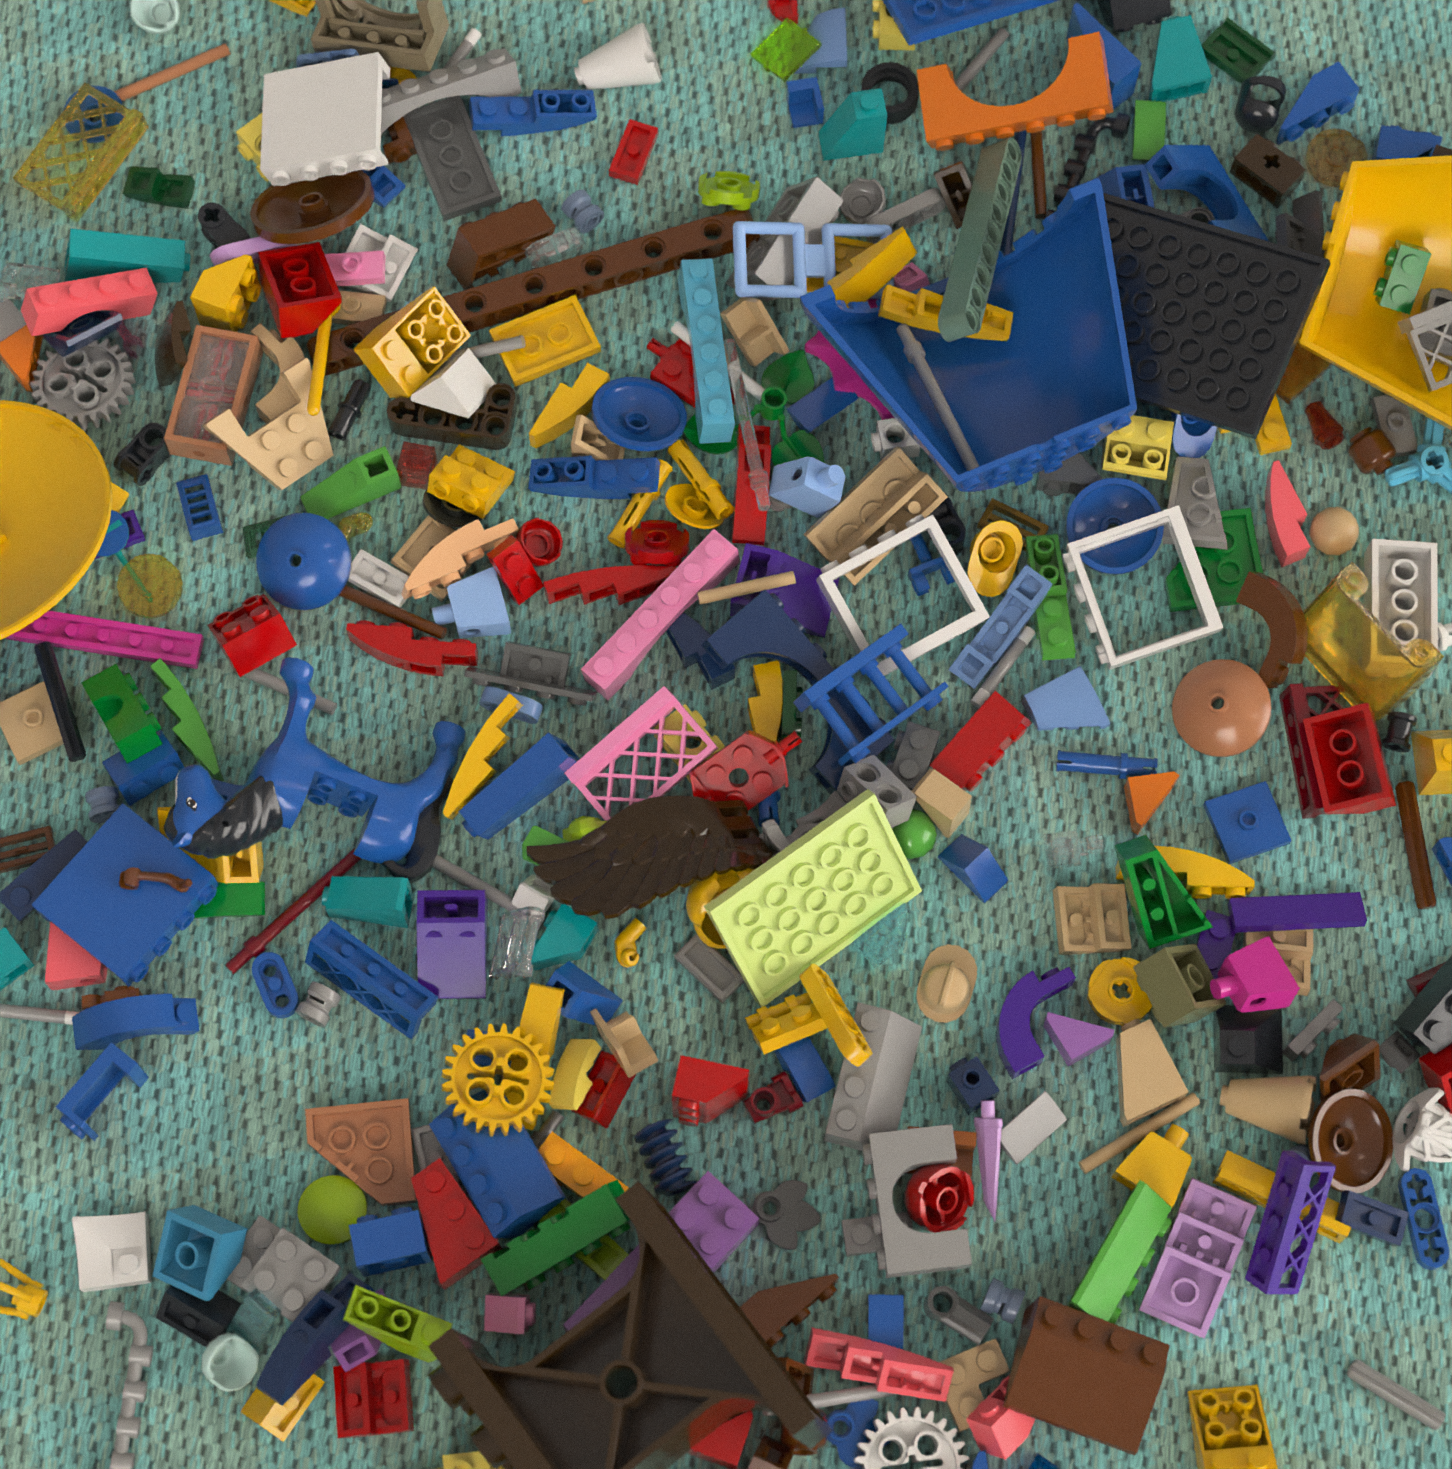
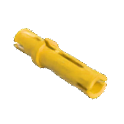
[667,439,734,520]
[607,458,673,549]

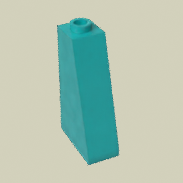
[64,228,191,283]

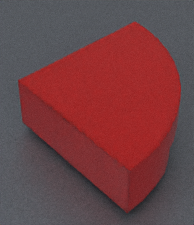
[767,0,798,25]

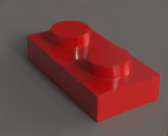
[609,119,659,185]
[486,535,544,605]

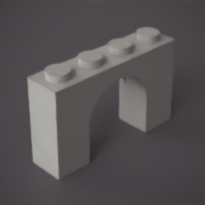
[862,1124,972,1278]

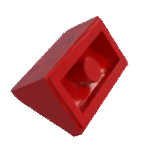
[571,1051,636,1129]

